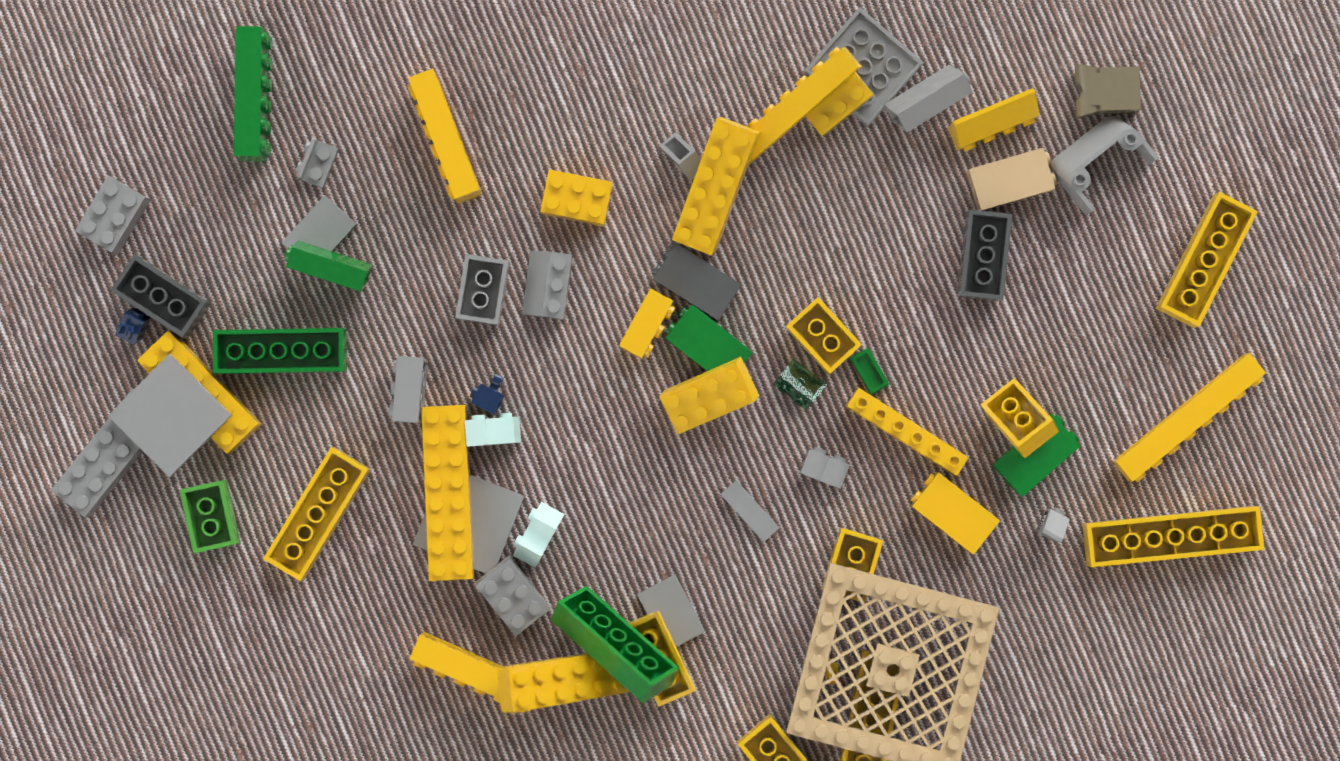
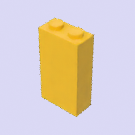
[910,472,1000,555]

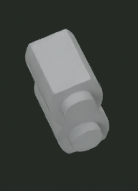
[799,447,850,489]

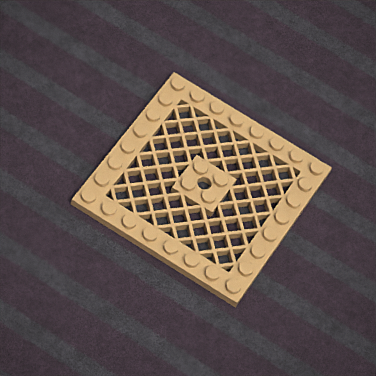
[786,563,999,761]

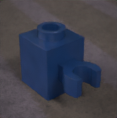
[115,308,151,345]
[470,374,505,415]

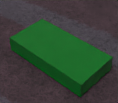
[849,348,890,395]

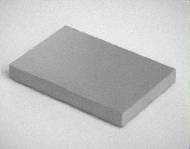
[282,195,357,251]
[637,574,705,647]

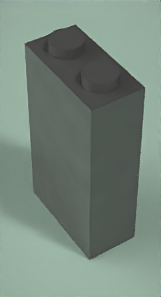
[652,243,742,322]

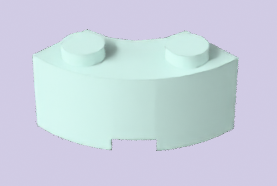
[465,413,521,446]
[513,502,564,568]

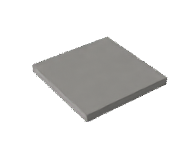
[803,7,924,128]
[108,354,232,477]
[413,475,524,573]

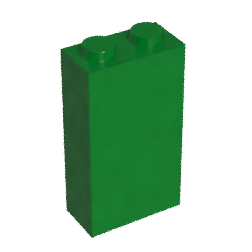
[284,240,372,292]
[665,304,753,372]
[991,414,1080,497]

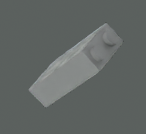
[884,65,973,132]

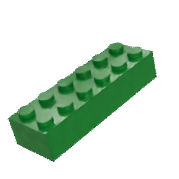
[234,26,273,162]
[213,328,347,374]
[551,586,679,704]

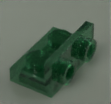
[773,358,827,410]

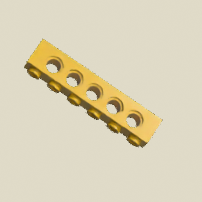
[845,388,969,476]

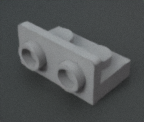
[295,137,339,189]

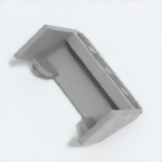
[1050,116,1159,215]

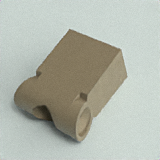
[1075,64,1141,119]

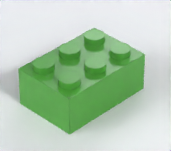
[180,480,241,554]

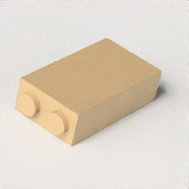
[966,148,1057,211]

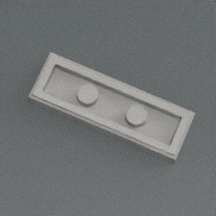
[720,480,780,542]

